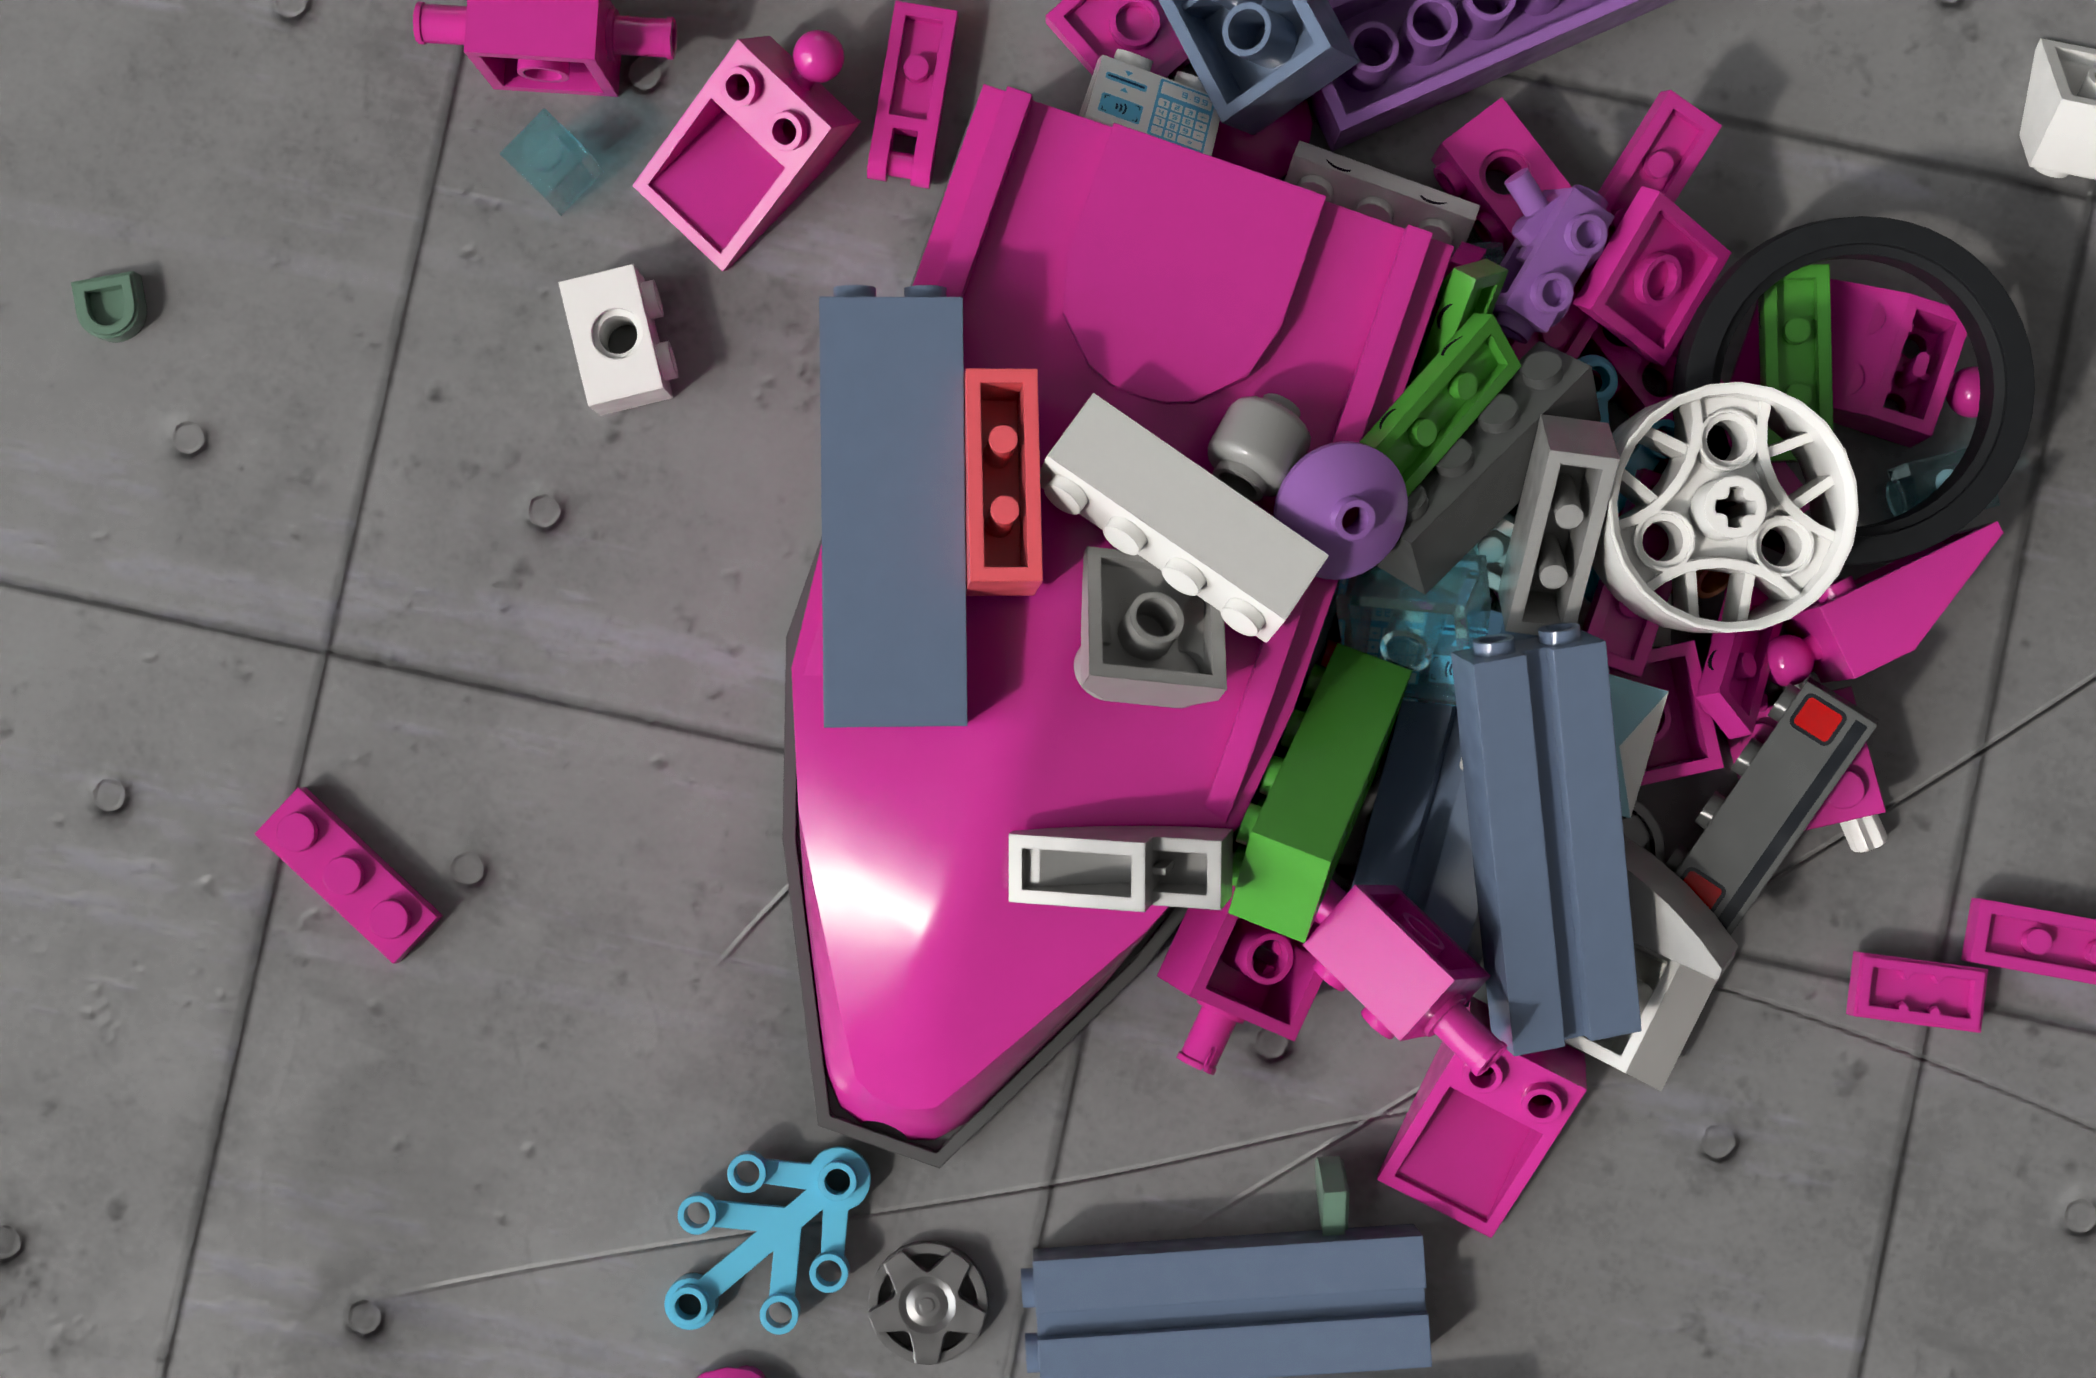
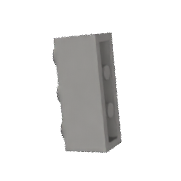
[1498,414,1620,636]

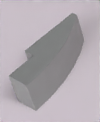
[1009,826,1233,912]
[1624,835,1738,981]

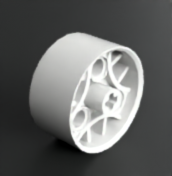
[1592,382,1859,633]

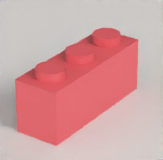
[964,368,1043,596]

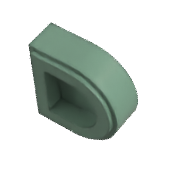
[71,271,147,343]
[1315,1156,1349,1236]

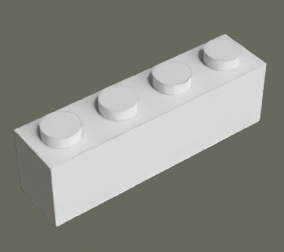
[1040,393,1329,643]

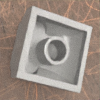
[1074,546,1227,708]

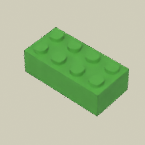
[1228,643,1412,943]

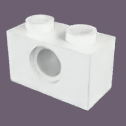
[558,264,679,416]

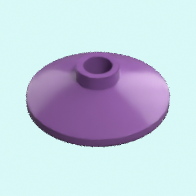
[1273,441,1408,580]

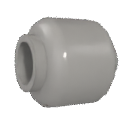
[1207,393,1311,501]

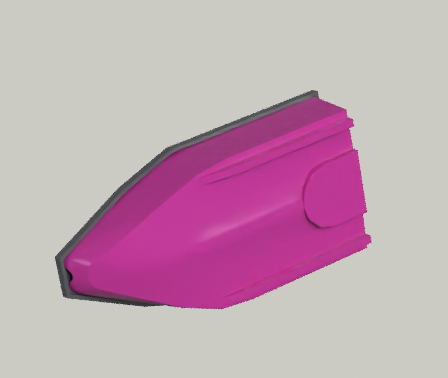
[782,84,1454,1169]

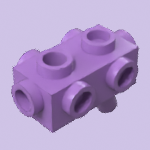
[1492,168,1615,344]

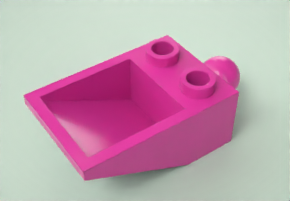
[632,30,861,272]
[1729,278,1980,448]
[1767,521,2003,686]
[1377,996,1587,1238]

